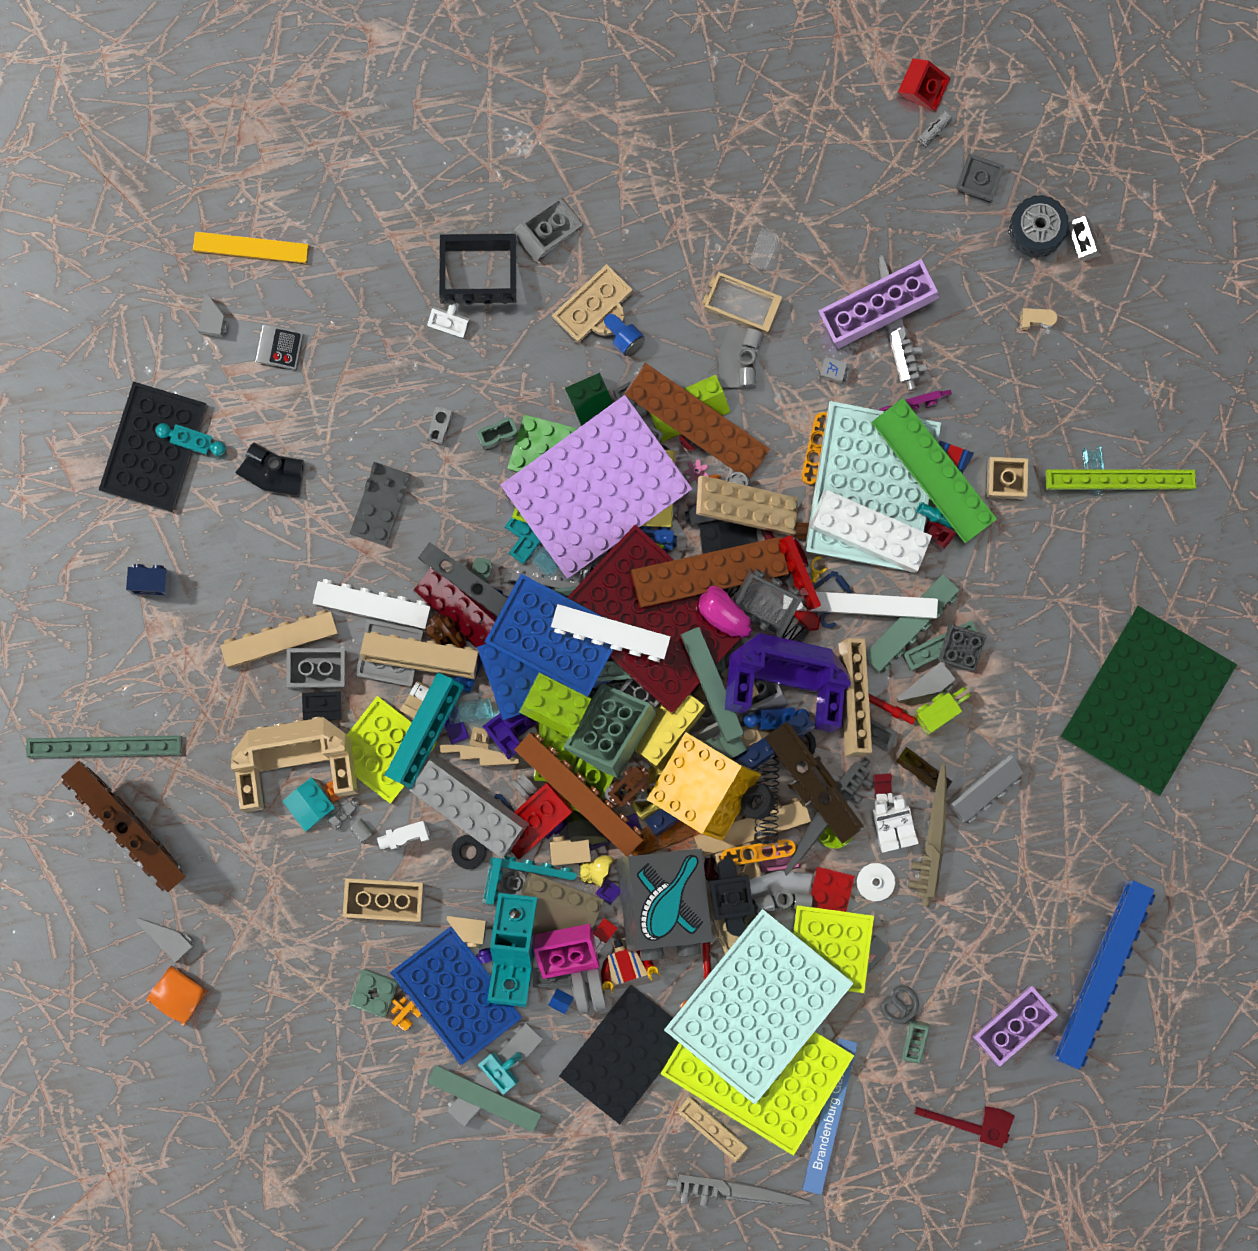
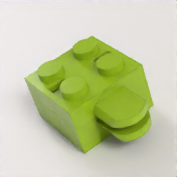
[914,686,972,735]

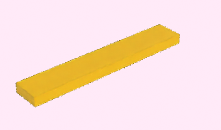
[193,232,309,264]

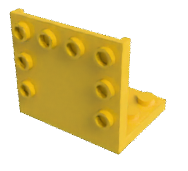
[647,732,761,841]

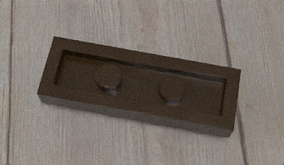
[896,747,953,791]

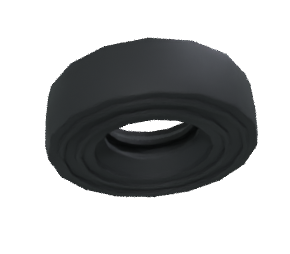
[741,785,775,820]
[451,835,486,869]

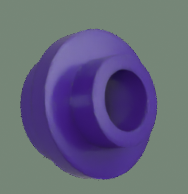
[476,948,493,963]

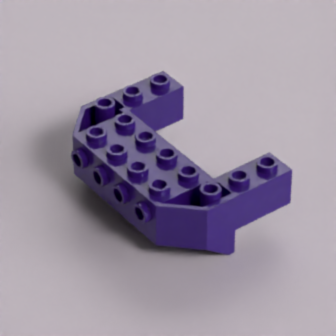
[725,633,851,733]

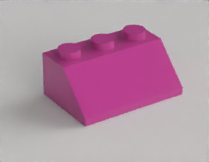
[533,924,599,979]

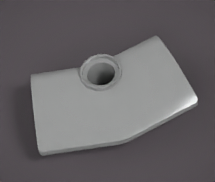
[718,322,764,388]
[749,871,813,915]

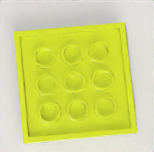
[347,696,438,804]
[793,905,874,993]

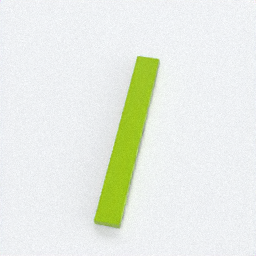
[1045,469,1196,490]

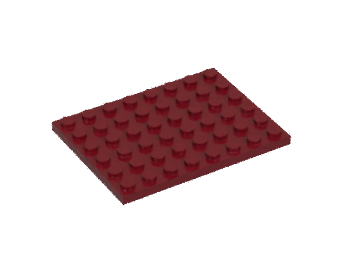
[567,525,741,714]

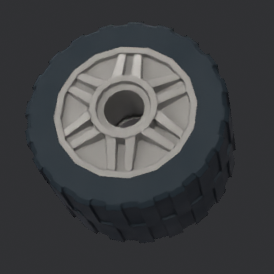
[1008,195,1069,257]

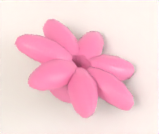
[684,459,709,482]

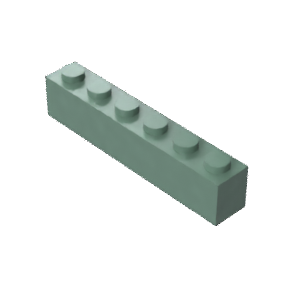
[866,574,959,673]

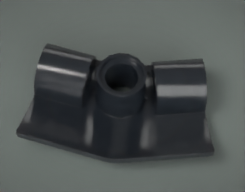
[235,442,304,496]

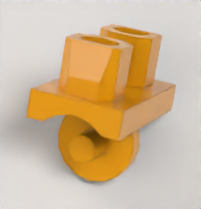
[391,997,421,1031]

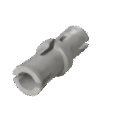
[918,111,952,146]

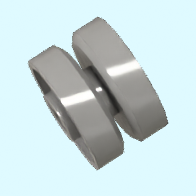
[571,968,606,1015]

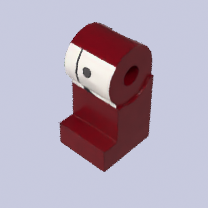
[873,773,893,806]

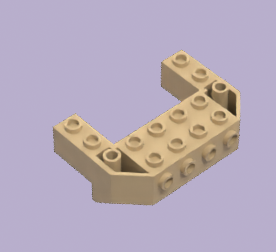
[231,717,358,813]

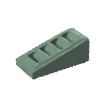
[901,1020,930,1064]

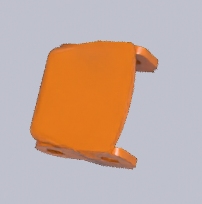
[146,965,208,1026]

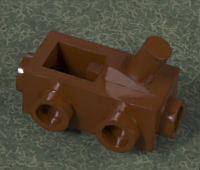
[425,613,467,649]
[608,765,650,807]

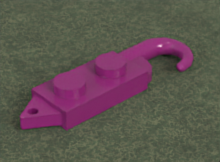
[878,390,952,412]

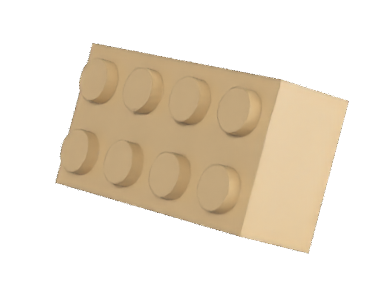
[343,878,424,922]

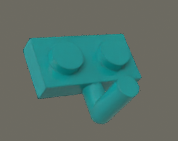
[478,1051,522,1095]

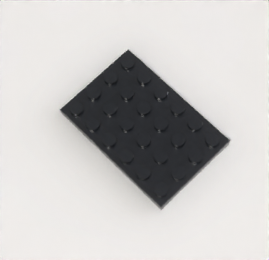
[99,381,207,513]
[559,984,679,1125]

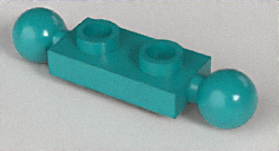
[156,423,226,456]

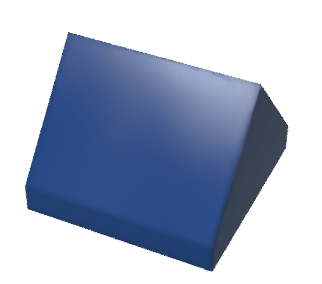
[548,989,574,1014]

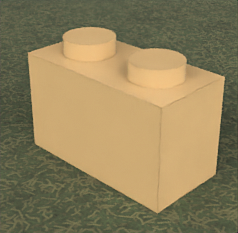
[549,836,591,865]

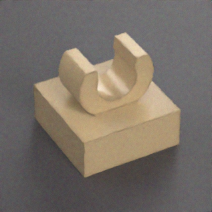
[469,727,491,749]

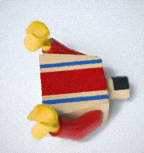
[601,938,660,995]

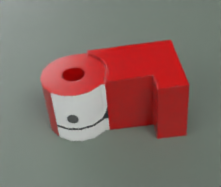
[593,918,618,954]

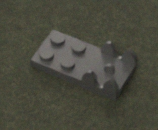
[349,462,411,547]

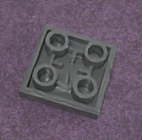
[938,623,987,672]

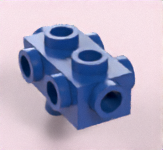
[639,526,677,554]

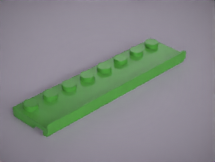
[871,398,997,543]

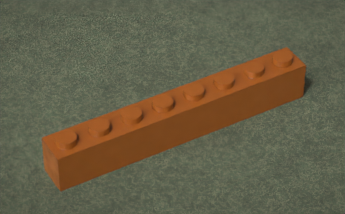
[514,732,644,857]

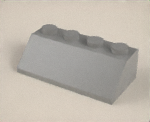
[948,754,1023,823]

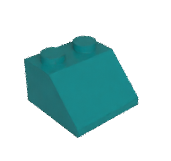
[282,777,337,832]

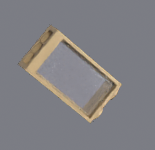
[702,272,782,335]

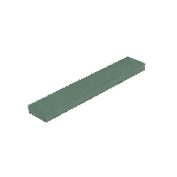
[680,627,744,742]
[427,1065,541,1132]

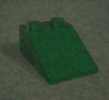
[565,373,613,426]

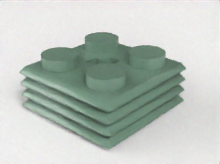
[349,969,398,1018]

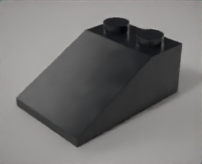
[699,523,758,554]

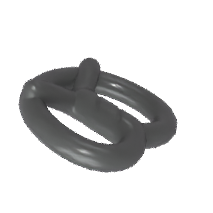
[881,985,919,1024]

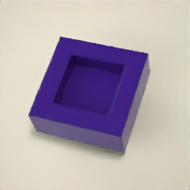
[595,879,621,905]

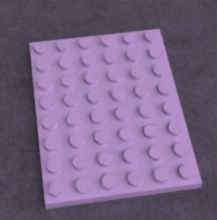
[500,395,692,579]

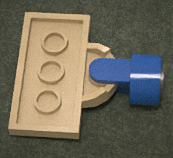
[552,264,645,356]

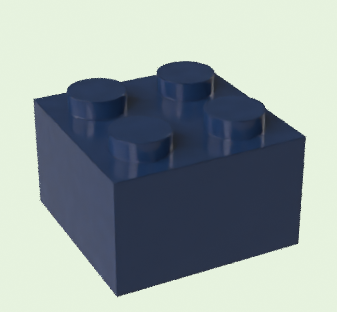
[126,564,171,596]

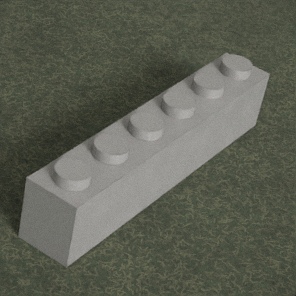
[447,1023,543,1126]

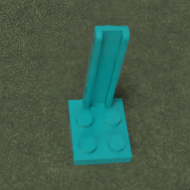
[482,856,577,905]

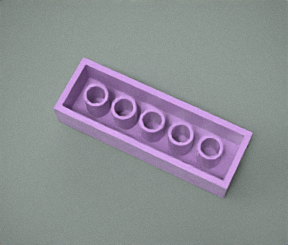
[819,259,940,349]

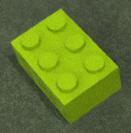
[519,673,591,738]

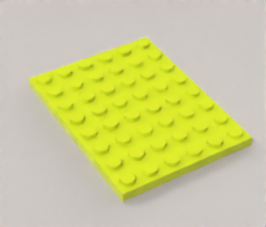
[660,1031,854,1156]

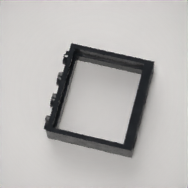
[439,234,517,305]

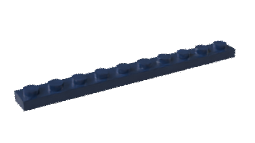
[645,710,815,837]

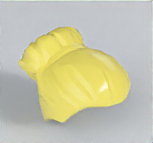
[580,855,615,887]

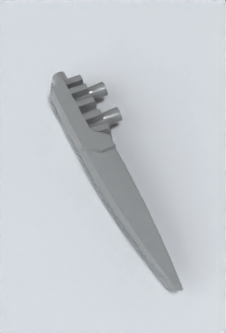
[879,254,927,391]
[667,1174,812,1207]

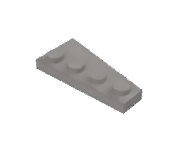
[503,570,581,589]

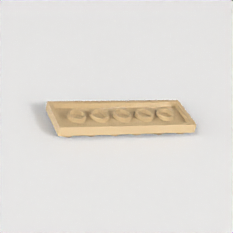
[696,475,798,536]

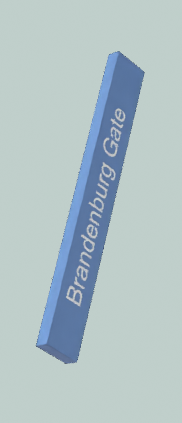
[802,1038,857,1195]

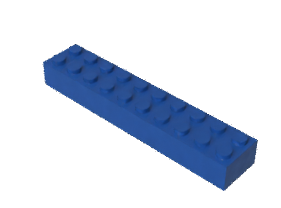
[1053,880,1155,1070]

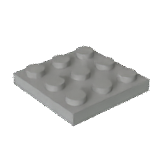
[355,619,424,687]

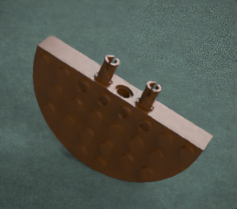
[61,761,186,892]

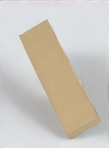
[440,745,519,767]

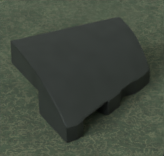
[565,809,608,844]

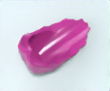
[699,586,753,638]

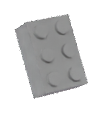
[286,648,346,689]

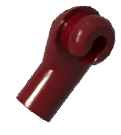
[704,857,719,882]

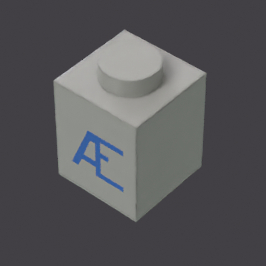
[819,357,849,384]

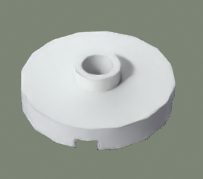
[856,863,895,902]

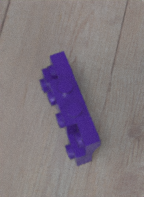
[482,713,537,760]

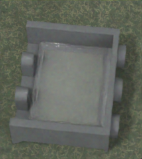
[733,569,802,638]

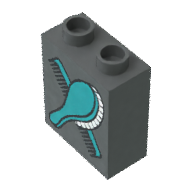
[617,849,713,961]

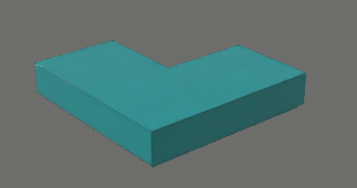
[504,517,541,565]

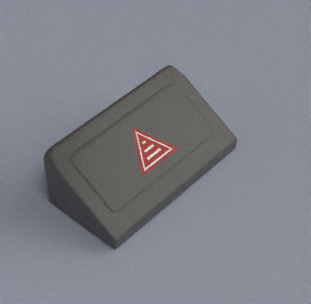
[867,936,890,974]

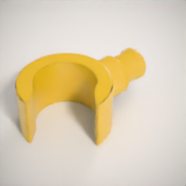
[810,556,827,583]

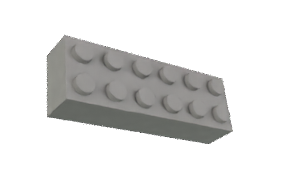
[409,756,529,858]

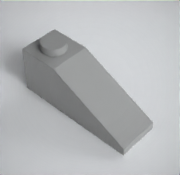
[895,662,956,702]
[135,918,194,963]

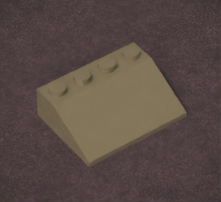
[512,872,604,936]

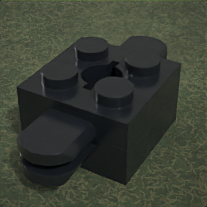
[709,858,754,936]

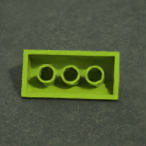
[646,375,731,443]

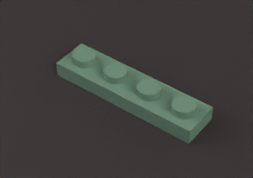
[903,620,978,671]

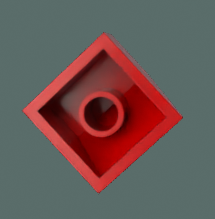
[898,58,951,112]

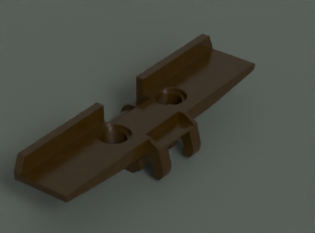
[765,722,864,844]

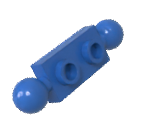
[743,707,810,730]

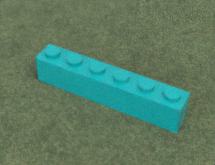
[384,673,464,789]

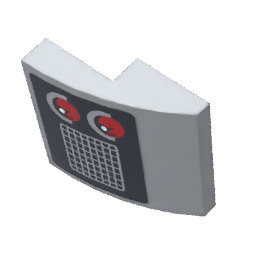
[255,325,303,370]

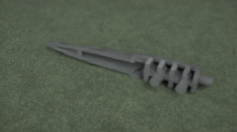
[784,757,874,876]

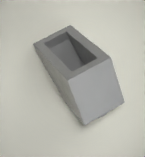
[198,294,228,338]

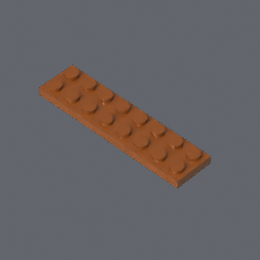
[624,363,770,479]
[631,537,789,608]

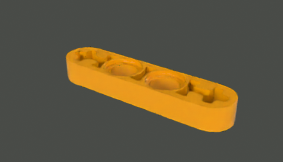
[801,412,827,485]
[720,839,795,865]

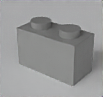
[1068,216,1102,262]

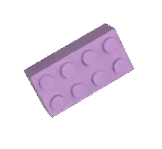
[972,986,1058,1067]

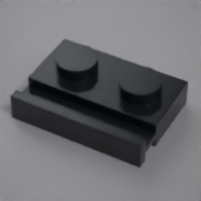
[302,691,342,720]

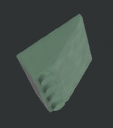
[564,684,656,778]

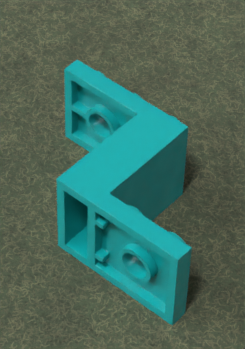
[487,893,538,1007]

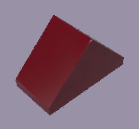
[924,520,956,552]

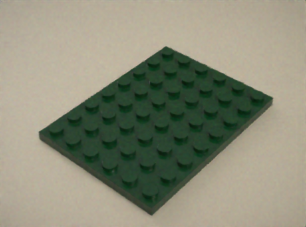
[1060,606,1237,796]

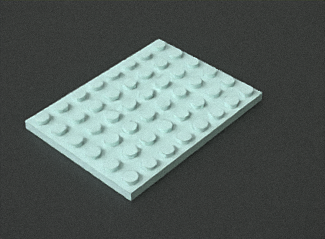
[805,401,941,573]
[664,909,853,1104]

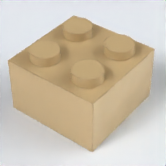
[986,457,1028,500]

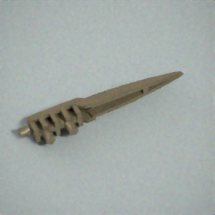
[909,762,947,907]

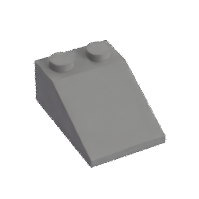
[512,196,583,261]

